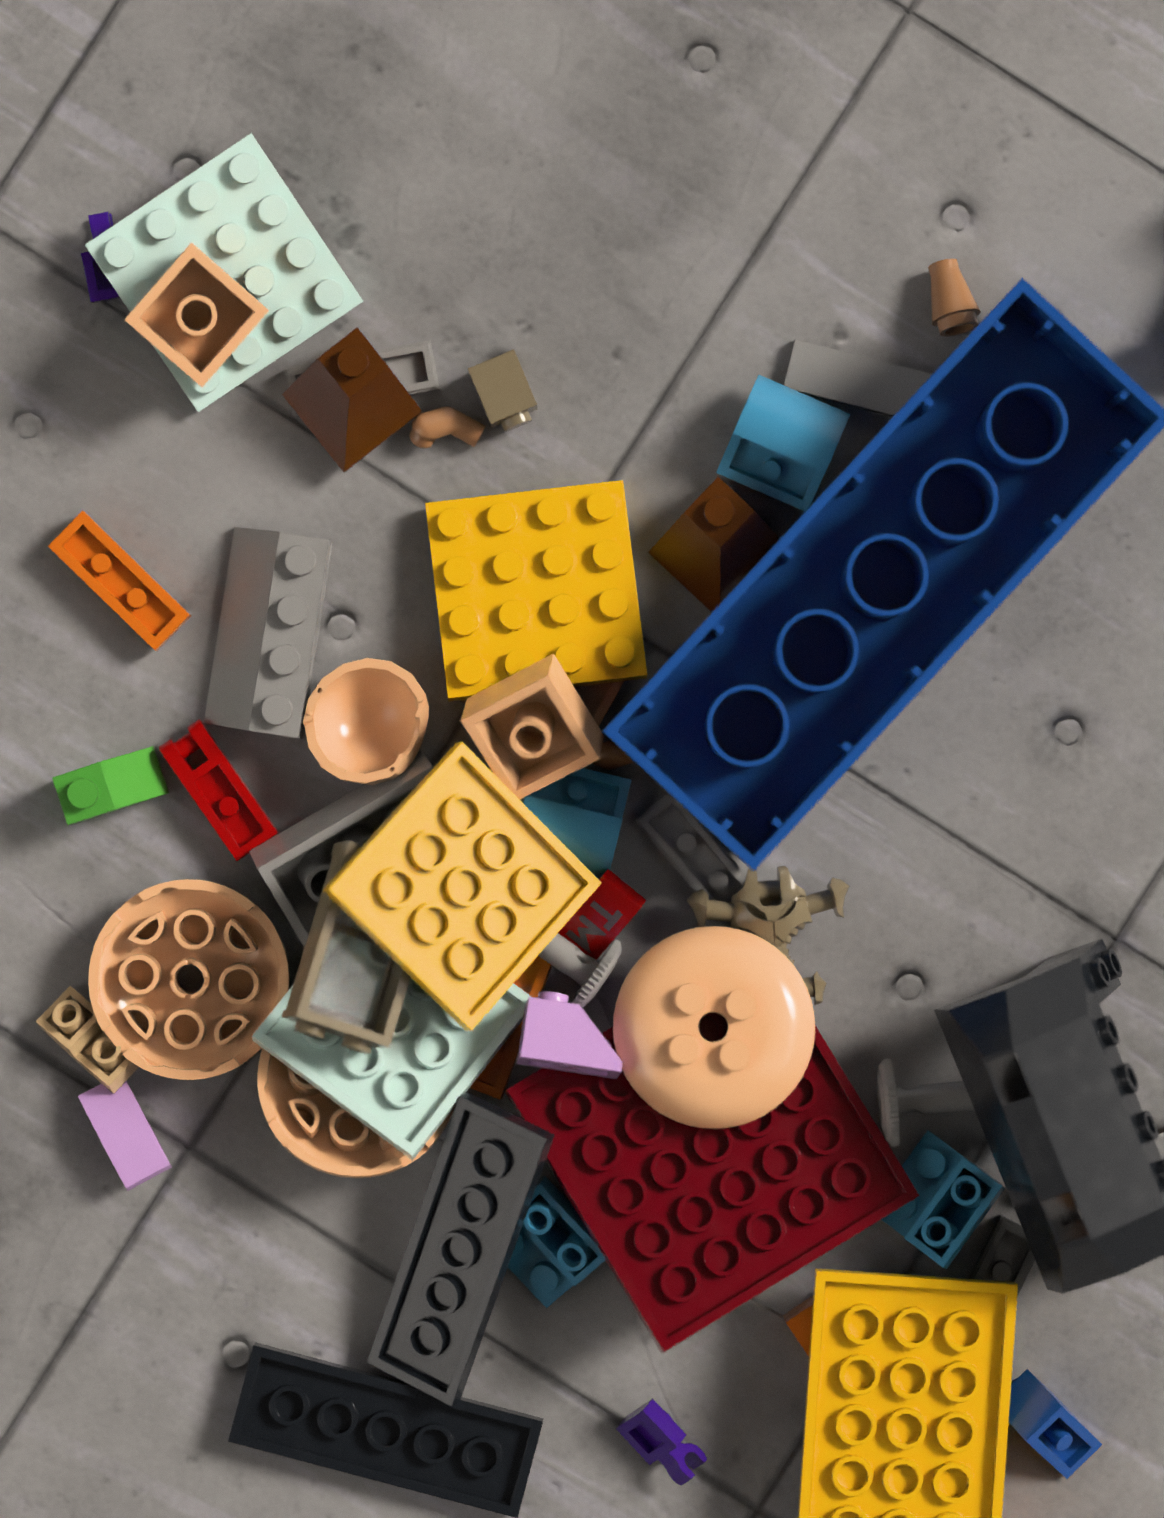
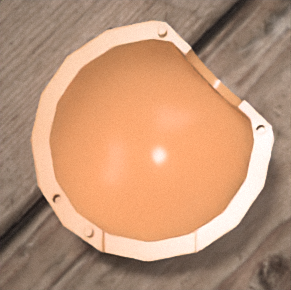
[303,658,429,785]

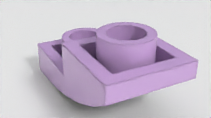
[78,1081,172,1191]

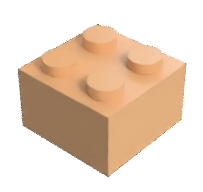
[125,242,269,387]
[461,654,604,800]

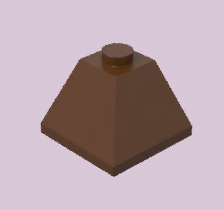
[282,327,423,473]
[648,477,780,613]

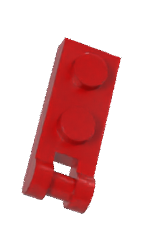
[158,719,279,861]

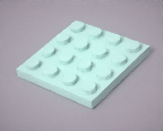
[85,133,363,412]
[252,922,531,1161]

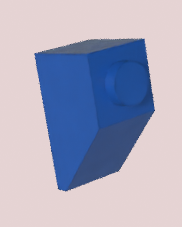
[1009,1369,1102,1479]

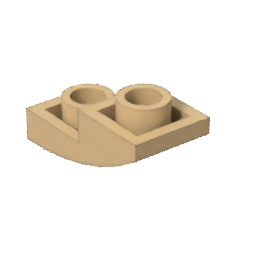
[35,986,139,1094]

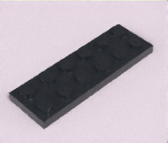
[367,1092,555,1406]
[228,1342,543,1518]

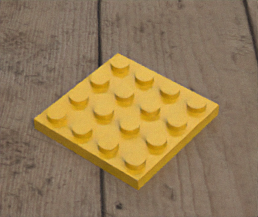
[425,480,647,702]
[323,742,602,1031]

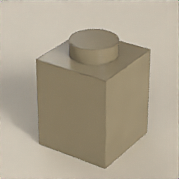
[468,349,538,432]

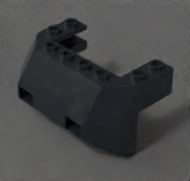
[934,939,1164,1294]

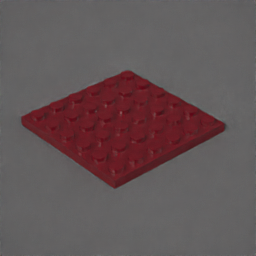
[505,1012,919,1354]

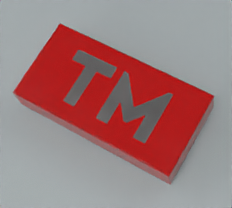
[558,869,647,960]

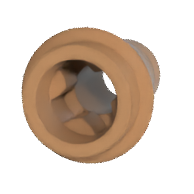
[928,259,981,337]

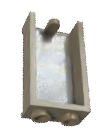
[282,841,411,1054]

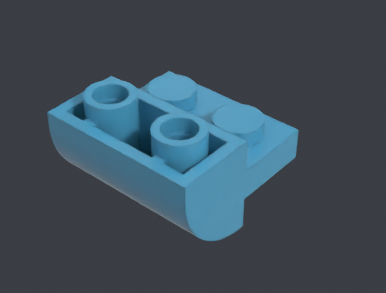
[716,375,850,512]
[523,768,631,879]
[881,1130,1006,1269]
[508,1175,605,1308]

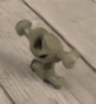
[686,866,850,1005]

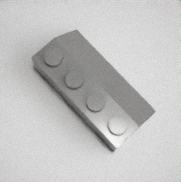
[204,527,333,739]
[249,750,433,948]

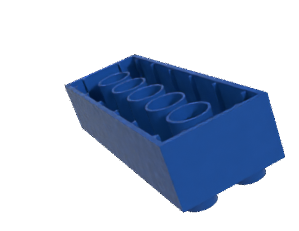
[603,278,1164,871]

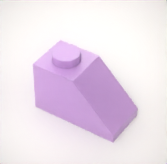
[517,991,623,1079]

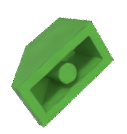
[52,746,169,825]

